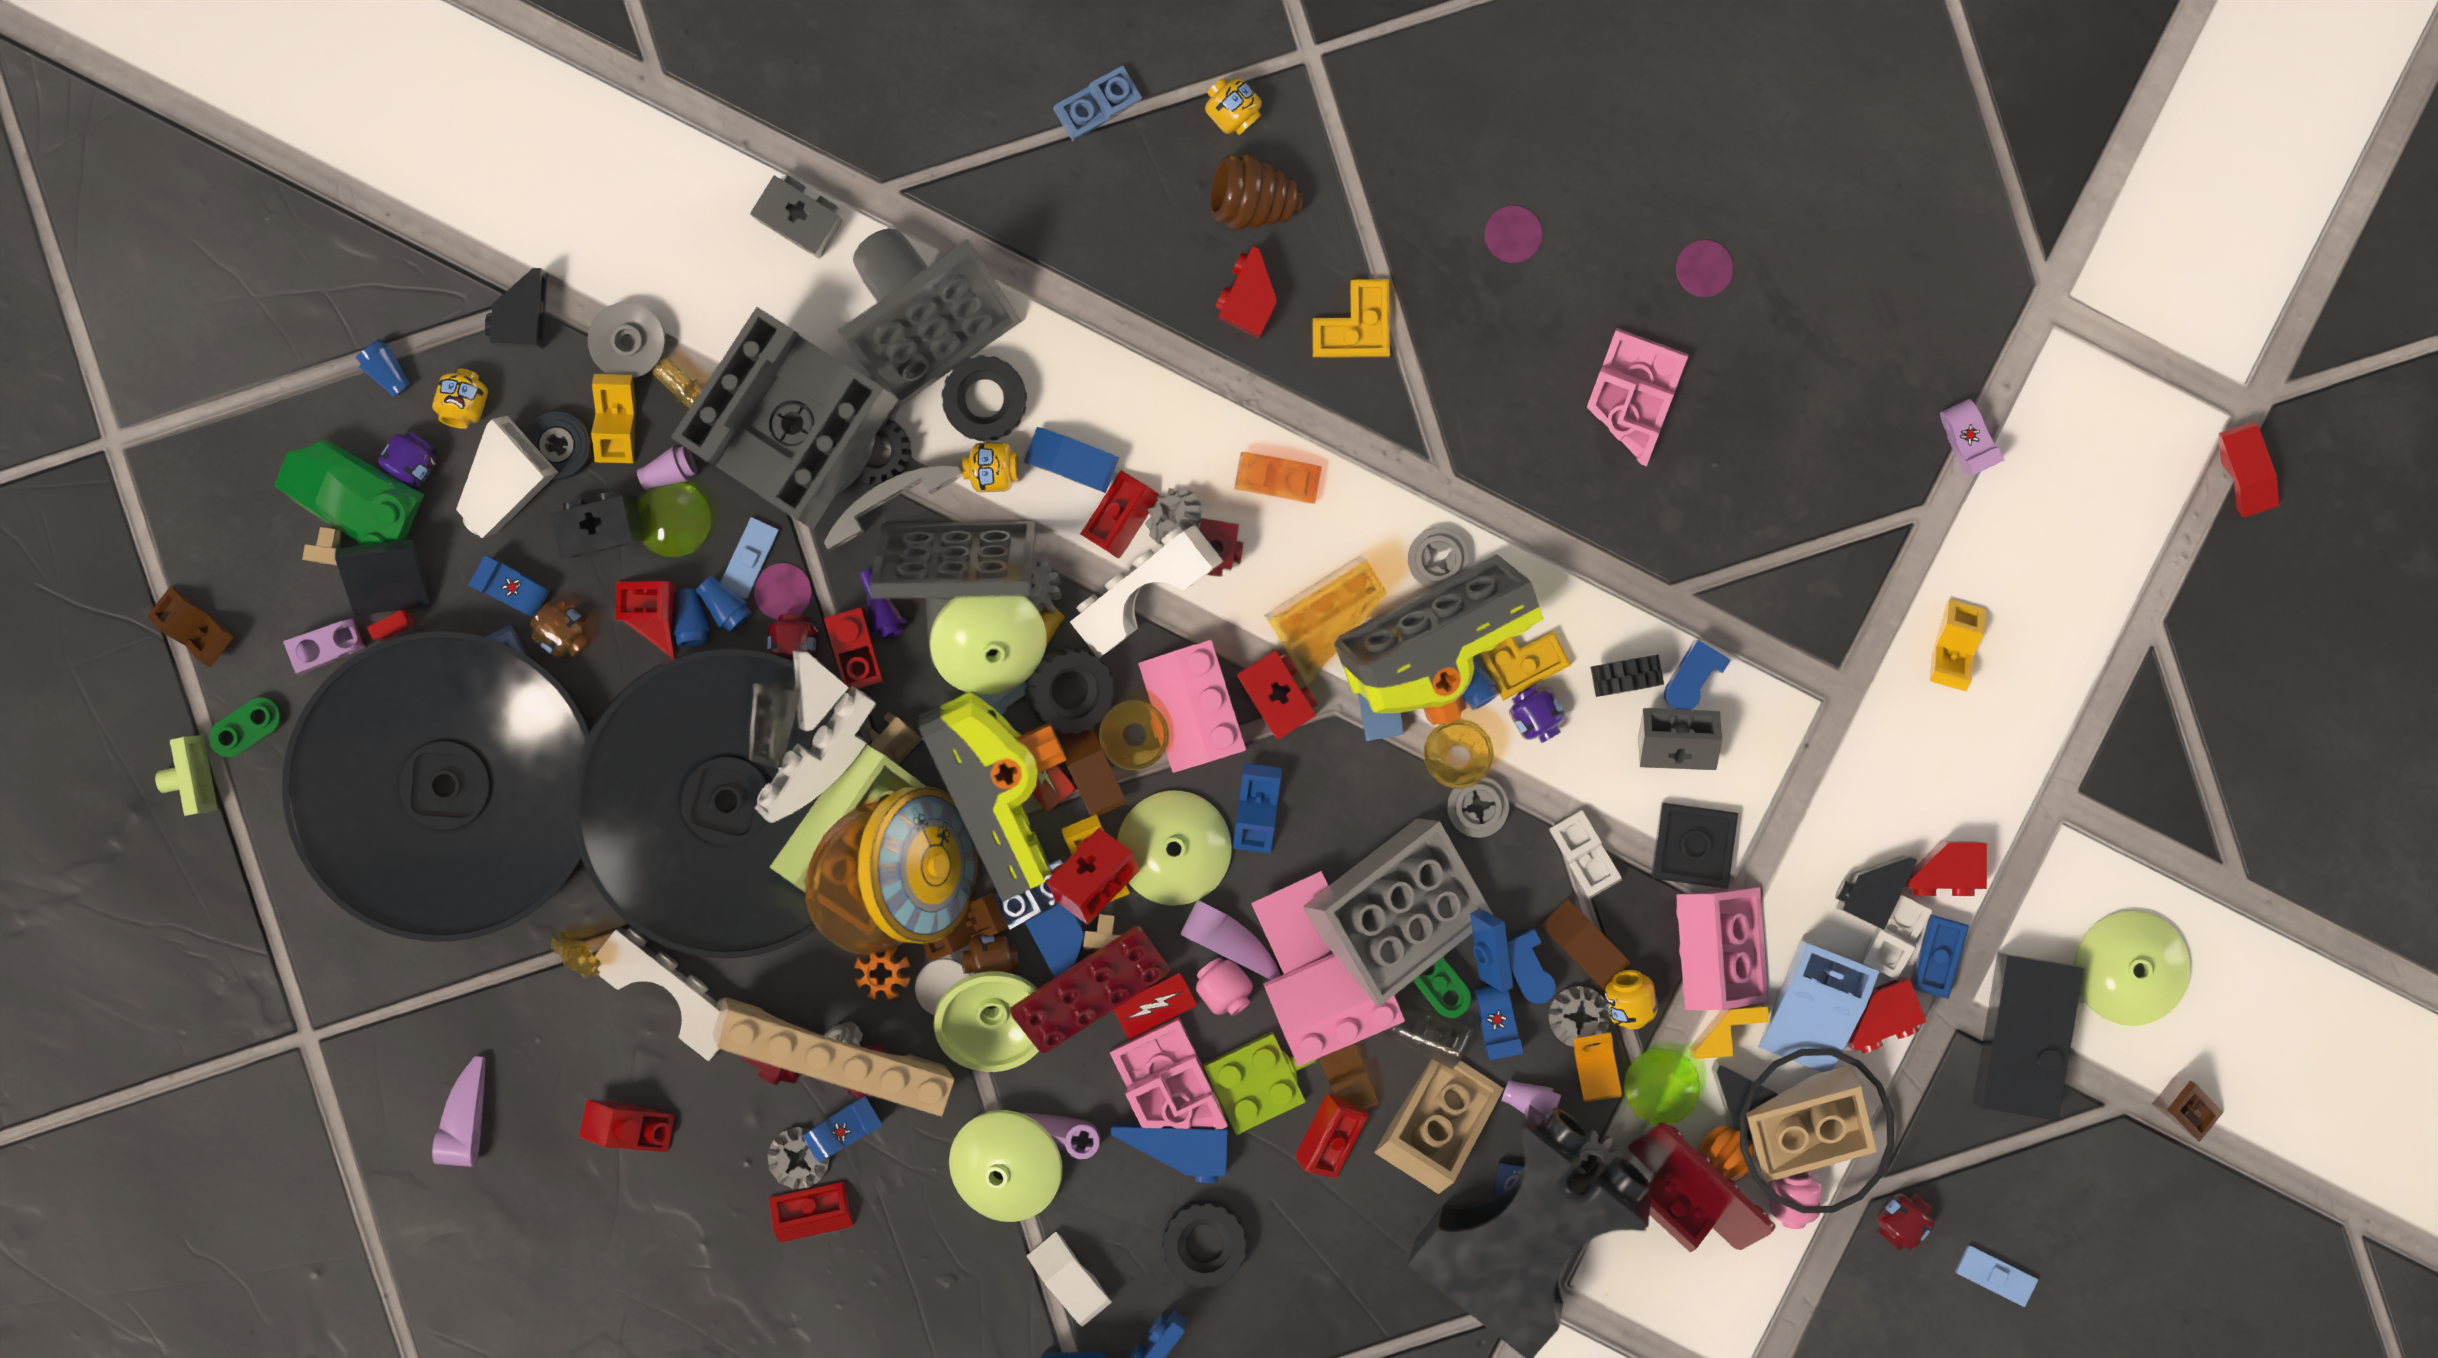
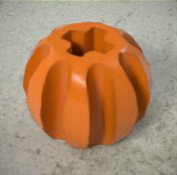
[854,944,911,1001]
[1697,1125,1755,1182]

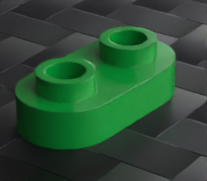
[209,698,283,757]
[1412,957,1471,1018]

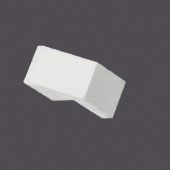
[1026,1232,1112,1327]

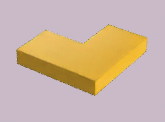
[1312,279,1390,358]
[1478,631,1571,701]

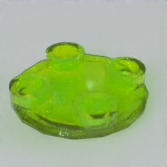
[638,482,711,557]
[1624,1048,1701,1124]

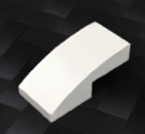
[1549,810,1622,899]
[1862,892,1933,980]

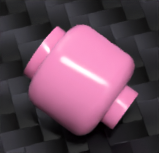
[1196,957,1253,1016]
[1770,1171,1822,1229]

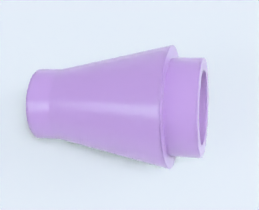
[637,445,698,491]
[1501,1079,1561,1117]

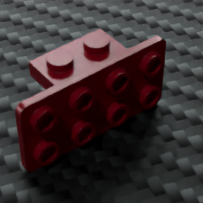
[1010,926,1170,1053]
[1628,1122,1776,1252]

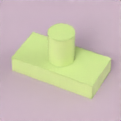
[155,735,218,816]

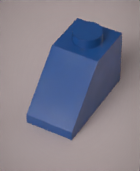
[1025,903,1086,978]

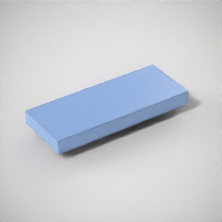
[720,517,780,599]
[1955,1245,2038,1307]

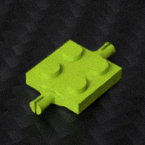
[1203,1031,1316,1135]

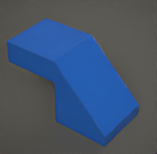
[1024,426,1120,493]
[1233,763,1282,854]

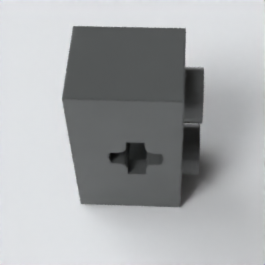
[750,175,843,259]
[1638,708,1722,770]

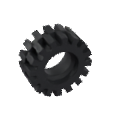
[857,417,912,486]
[1590,654,1664,697]

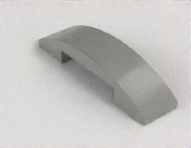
[824,466,963,551]

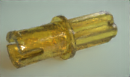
[652,358,702,409]
[551,931,601,978]

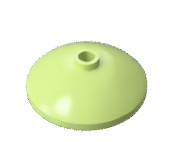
[930,596,1047,695]
[1117,790,1232,905]
[2074,911,2190,1026]
[934,971,1039,1072]
[949,1110,1062,1222]

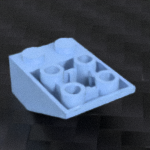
[1758,940,1880,1072]

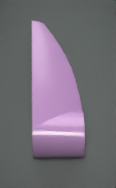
[1180,900,1281,980]
[432,1056,486,1167]
[1021,1113,1101,1159]

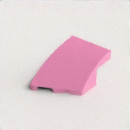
[1587,328,1689,466]
[1251,871,1334,974]
[1110,1017,1227,1129]

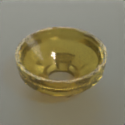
[1099,700,1169,770]
[1423,719,1494,789]

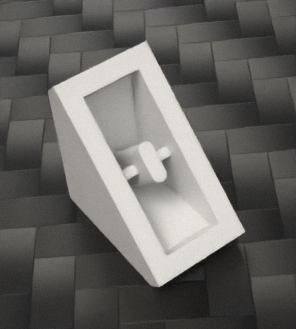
[793,650,848,731]

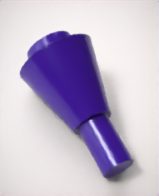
[859,569,907,640]

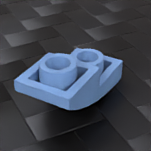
[1053,65,1142,142]
[993,857,1066,929]

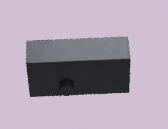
[1972,952,2084,1121]

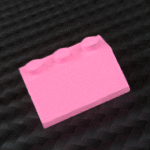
[1138,640,1246,773]
[1676,887,1769,1010]
[1263,954,1405,1067]

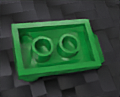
[274,438,424,546]

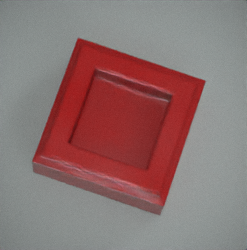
[367,610,416,641]

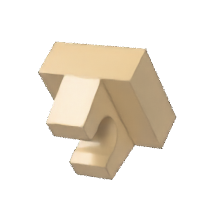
[302,527,343,565]
[868,712,923,765]
[1083,914,1121,953]

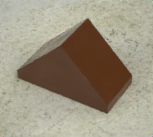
[2152,1075,2224,1142]

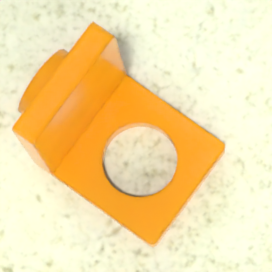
[1573,1032,1622,1103]

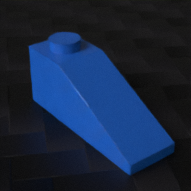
[1111,1123,1227,1183]

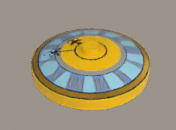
[858,787,979,943]

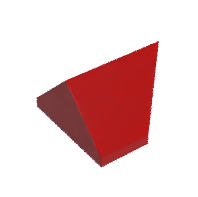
[615,581,677,658]

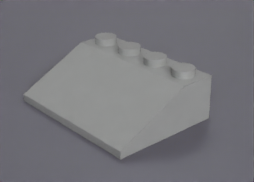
[1302,818,1493,1006]

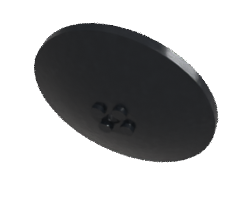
[282,631,590,942]
[572,648,873,959]

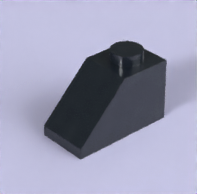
[485,268,548,349]
[1835,855,1917,930]
[1711,1061,1779,1142]

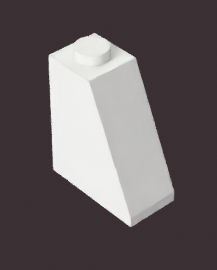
[456,415,558,538]

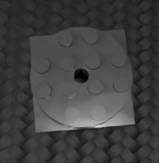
[671,306,898,529]

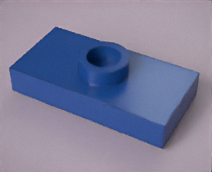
[1470,908,1513,993]
[1911,914,1969,999]

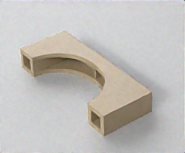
[713,997,954,1117]

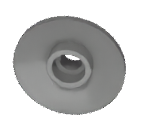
[588,302,665,378]

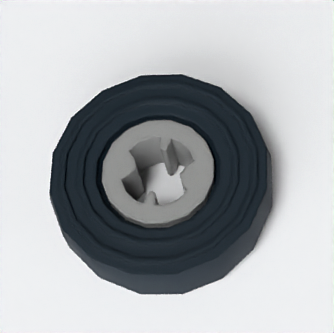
[525,411,593,480]

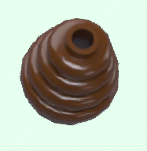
[1210,153,1303,230]

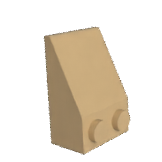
[1374,1048,1504,1194]
[1746,1065,1877,1182]

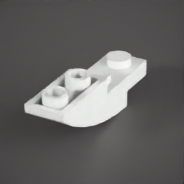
[755,686,876,823]

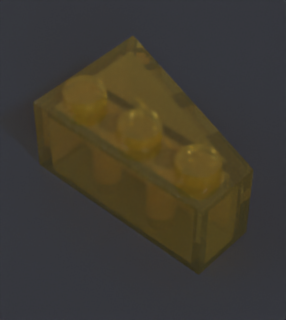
[1263,555,1387,685]

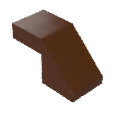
[147,586,233,668]
[1057,728,1127,816]
[922,893,1008,962]
[1540,899,1630,990]

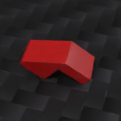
[2218,421,2279,518]

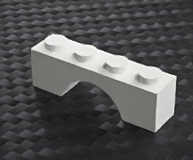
[1070,525,1223,658]
[587,927,724,1061]

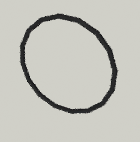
[1740,1048,1894,1213]

